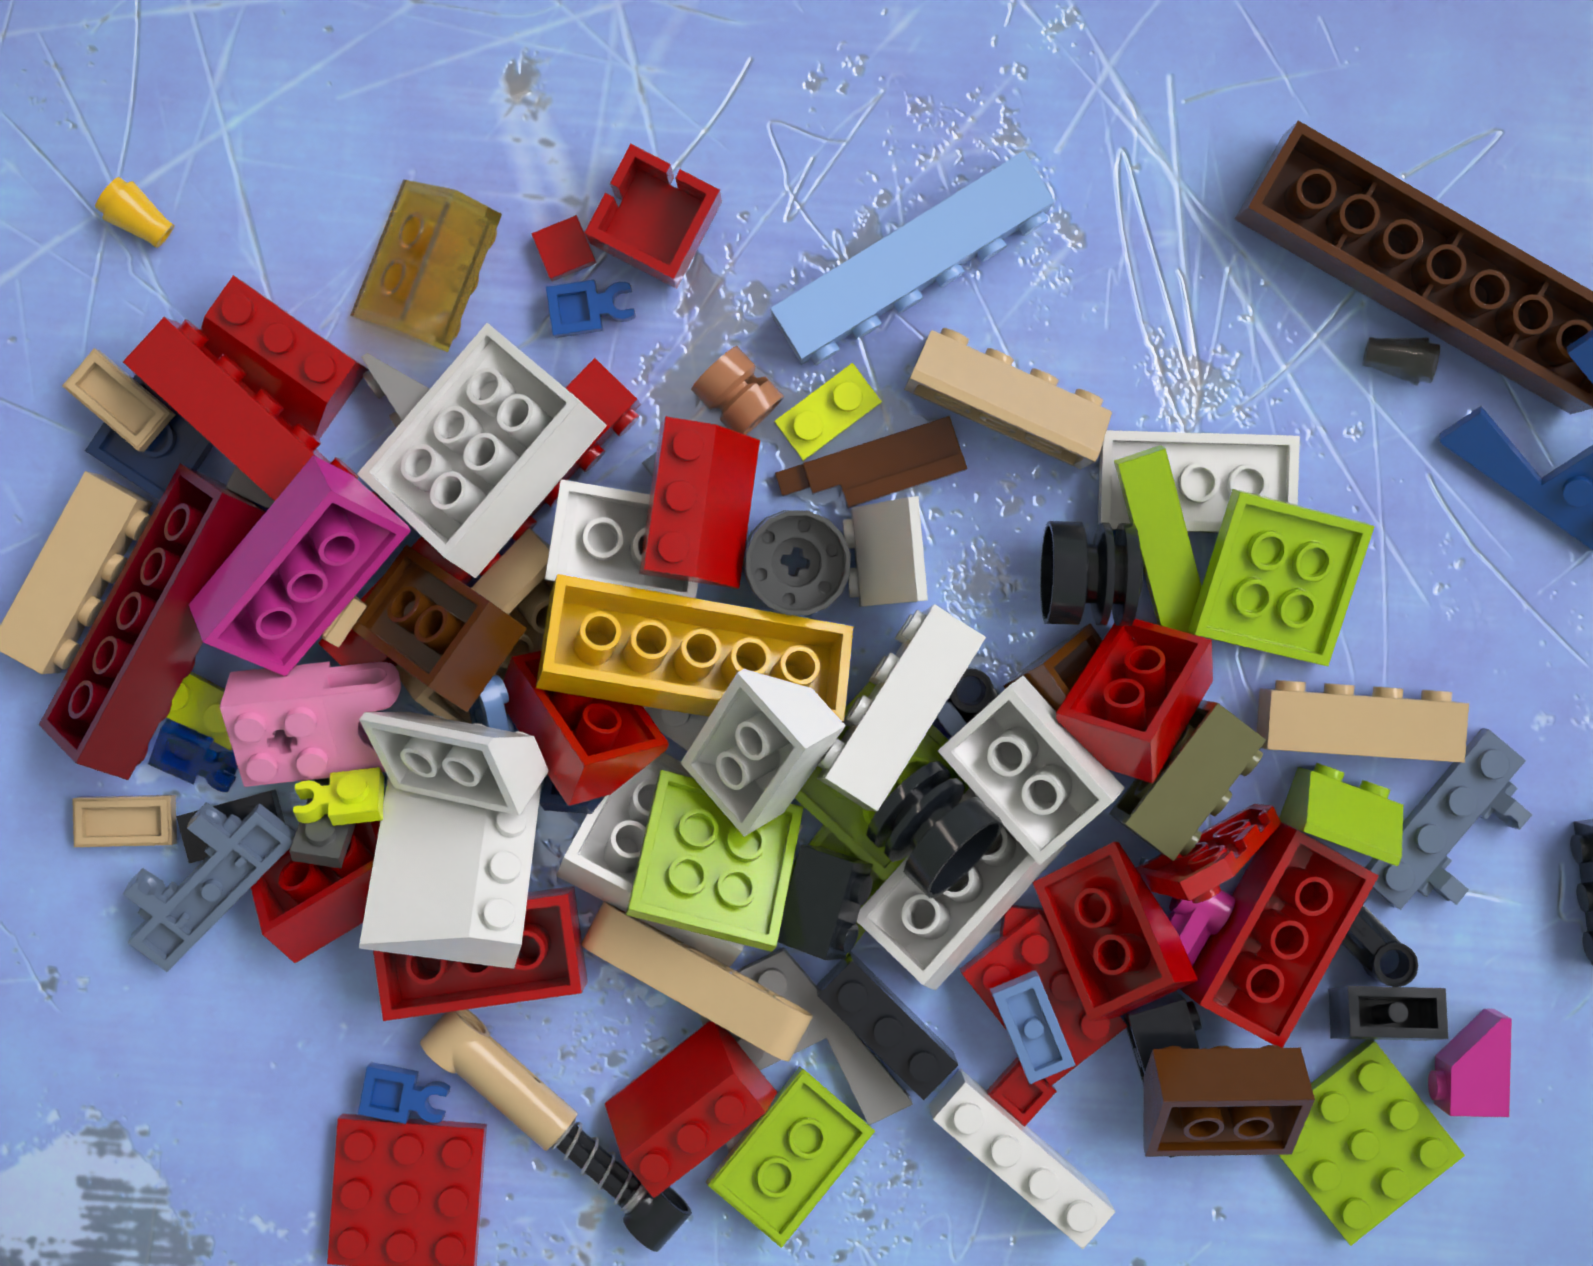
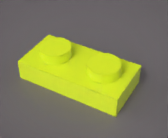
[774,363,882,462]
[167,671,233,751]

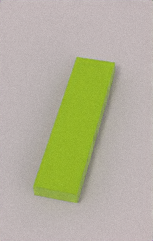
[1114,445,1202,635]

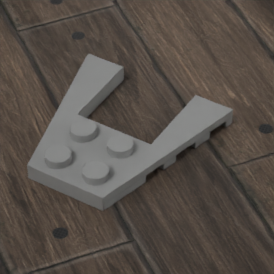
[700,947,913,1153]

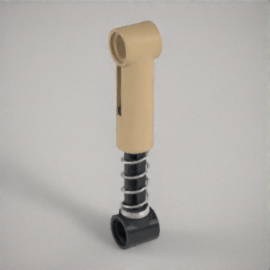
[420,1009,692,1252]

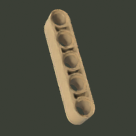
[581,901,813,1061]

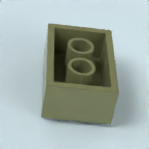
[1109,700,1266,861]

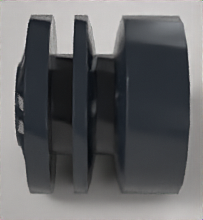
[1040,521,1143,626]
[866,761,1003,899]

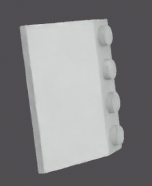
[357,323,607,578]
[556,753,803,967]
[359,777,542,969]

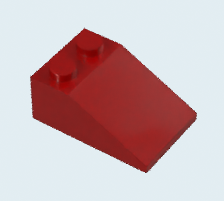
[1032,841,1198,1021]

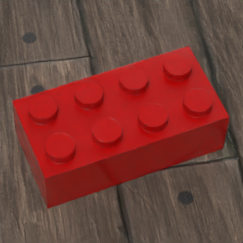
[373,886,588,1021]

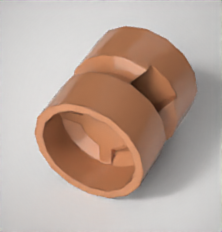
[691,346,784,435]

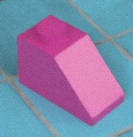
[1428,1009,1512,1117]

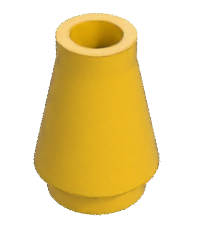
[95,177,175,248]

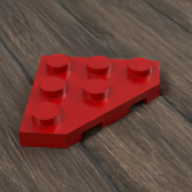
[1136,804,1281,903]

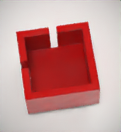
[584,143,722,289]

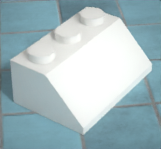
[681,669,846,837]
[938,676,1125,865]
[359,712,549,816]

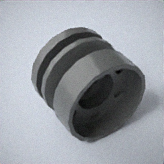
[743,510,850,615]

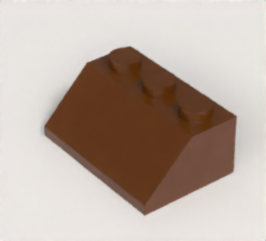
[1143,1045,1315,1157]

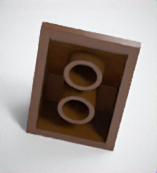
[352,545,527,712]

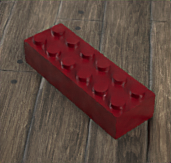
[39,463,266,780]

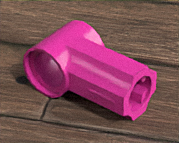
[1168,890,1235,965]

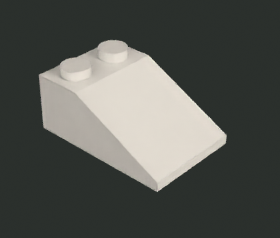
[545,479,698,598]
[843,496,928,607]

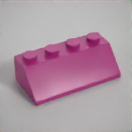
[189,455,410,676]

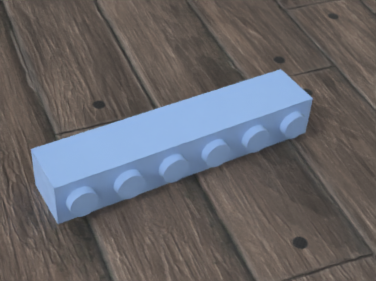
[770,151,1055,365]

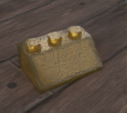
[350,179,502,352]

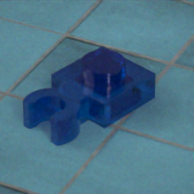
[148,718,238,793]

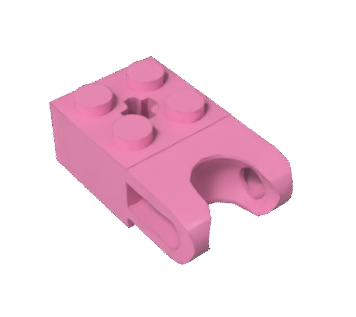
[220,661,402,787]

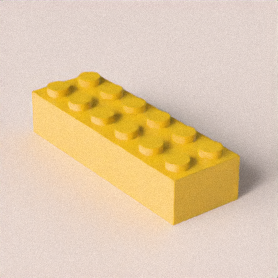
[536,574,854,722]

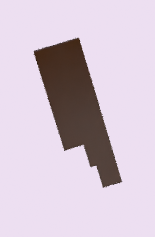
[775,416,968,509]

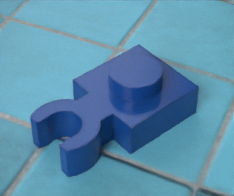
[546,279,636,338]
[358,1062,451,1124]

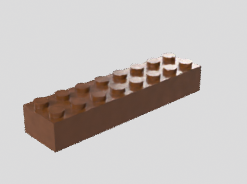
[1235,120,1593,414]

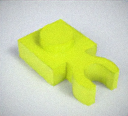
[293,767,385,826]

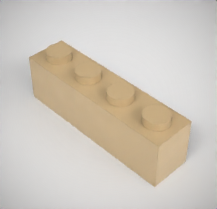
[0,471,153,674]
[1257,680,1469,763]

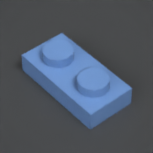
[990,970,1076,1084]

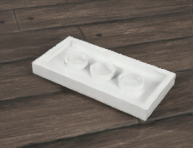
[1098,430,1300,533]

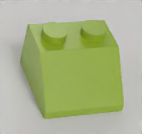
[1279,763,1404,866]

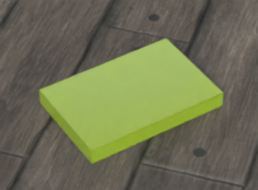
[706,1066,875,1248]

